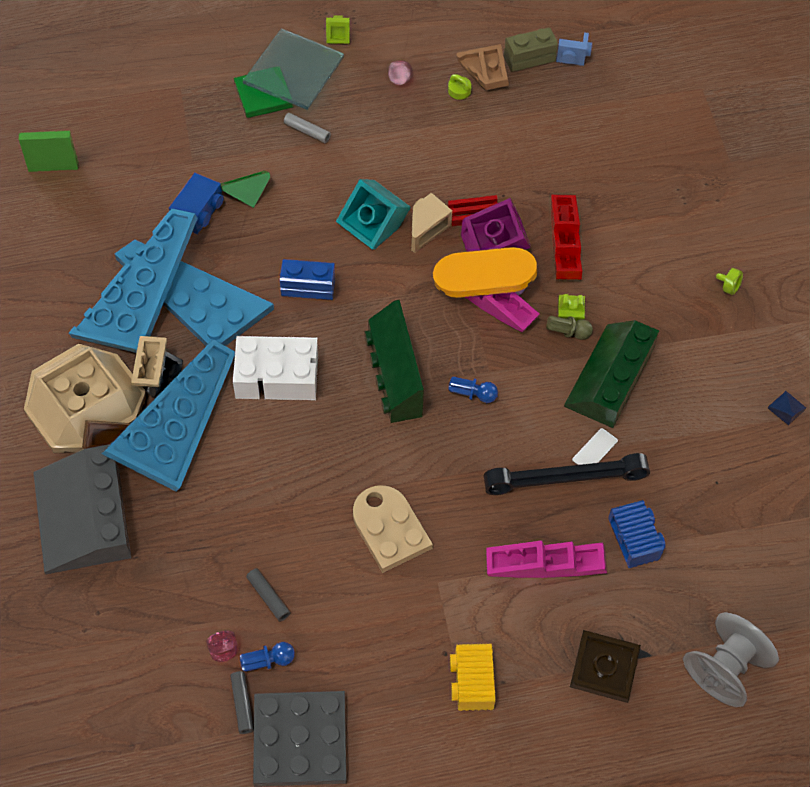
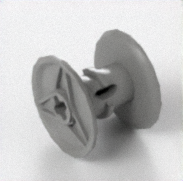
[683,612,779,707]

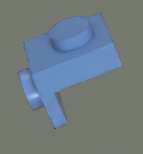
[556,33,592,66]

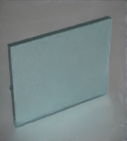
[243,28,344,110]

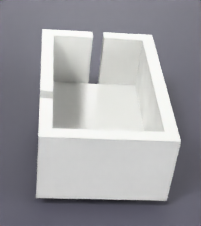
[233,336,318,400]

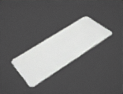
[572,428,618,465]

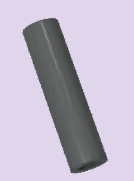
[246,568,291,622]
[230,671,254,734]

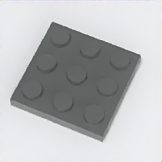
[253,691,346,787]

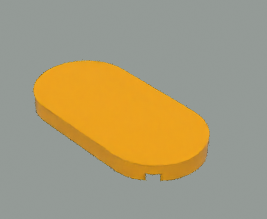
[433,247,537,297]

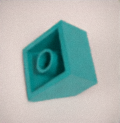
[336,179,411,249]

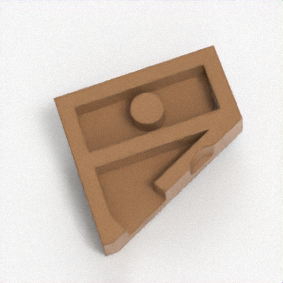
[457,44,509,90]

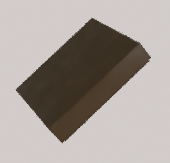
[570,630,641,703]

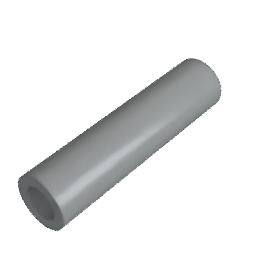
[284,113,331,143]

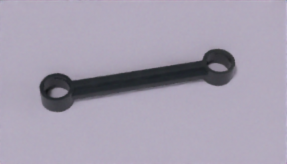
[483,453,650,495]

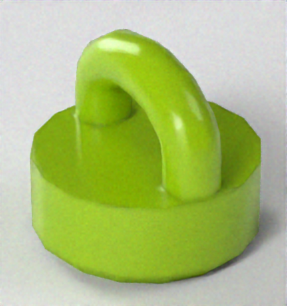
[448,74,472,100]
[716,268,743,295]

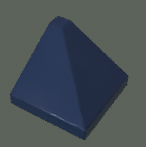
[768,391,806,425]

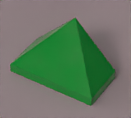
[221,170,270,208]

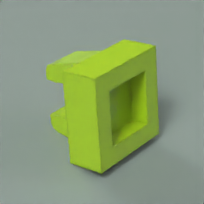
[326,15,350,44]
[558,294,585,321]

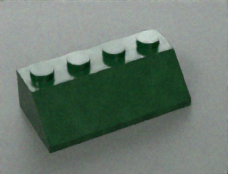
[364,299,424,423]
[564,320,659,428]

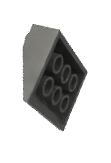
[33,444,131,575]

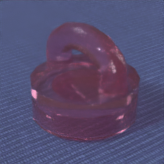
[388,60,413,85]
[206,630,238,662]

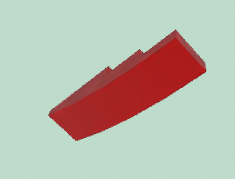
[551,195,582,280]

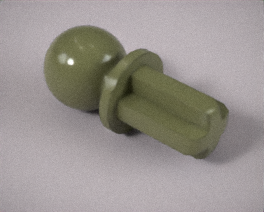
[546,316,593,340]

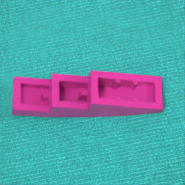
[465,292,539,332]
[486,541,607,578]

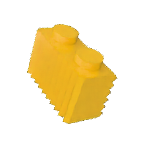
[450,644,495,711]

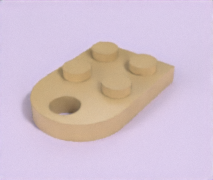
[353,486,433,573]

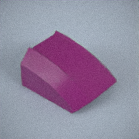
[461,198,531,252]

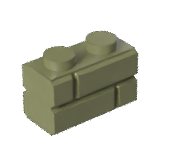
[504,28,558,72]

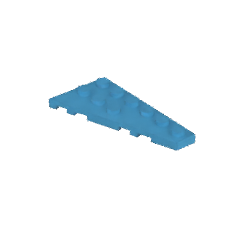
[69,208,198,353]
[115,240,274,346]
[102,340,235,491]

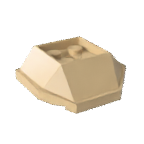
[24,344,147,453]

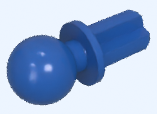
[449,377,498,403]
[240,642,295,672]

